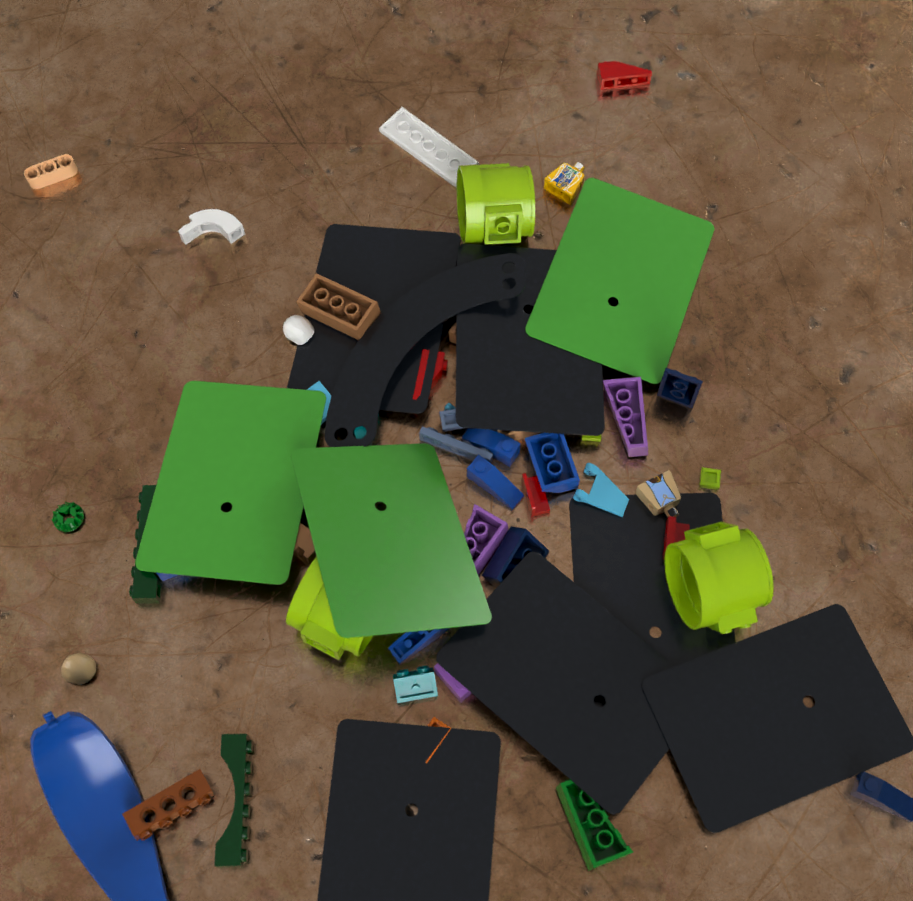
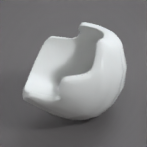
[283,315,315,345]

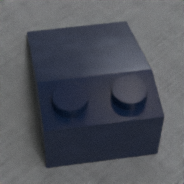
[657,368,703,409]

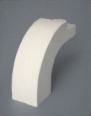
[178,209,245,245]

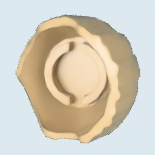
[61,653,97,685]

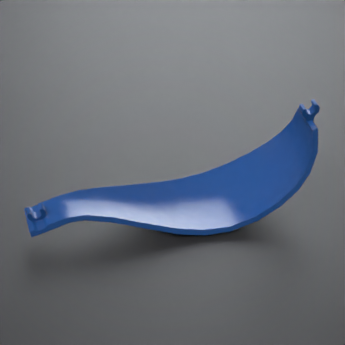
[30,711,169,901]

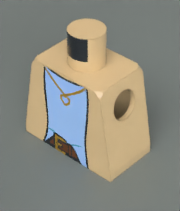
[635,470,681,517]

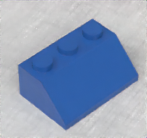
[525,433,580,493]

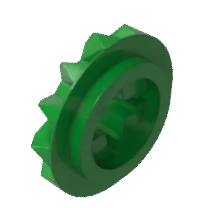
[52,502,84,532]

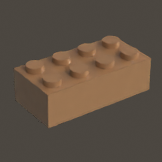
[296,273,381,340]

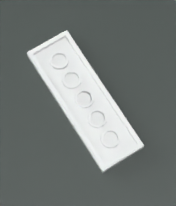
[379,107,479,187]

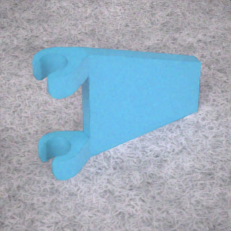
[573,463,629,517]

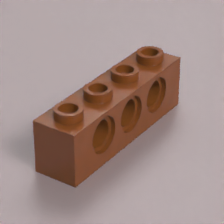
[122,769,214,841]

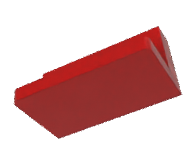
[521,473,550,517]
[663,516,690,560]

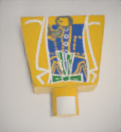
[544,162,585,206]

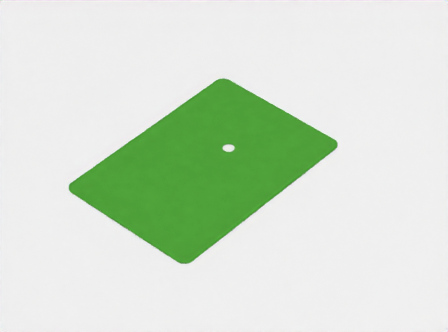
[525,178,714,384]
[135,381,326,585]
[291,443,492,638]

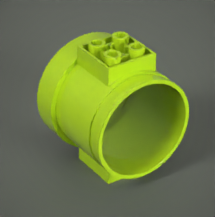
[456,163,535,245]
[664,522,774,634]
[286,556,373,660]

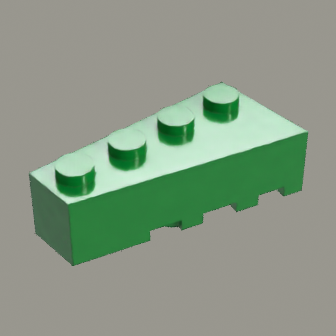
[556,780,633,871]

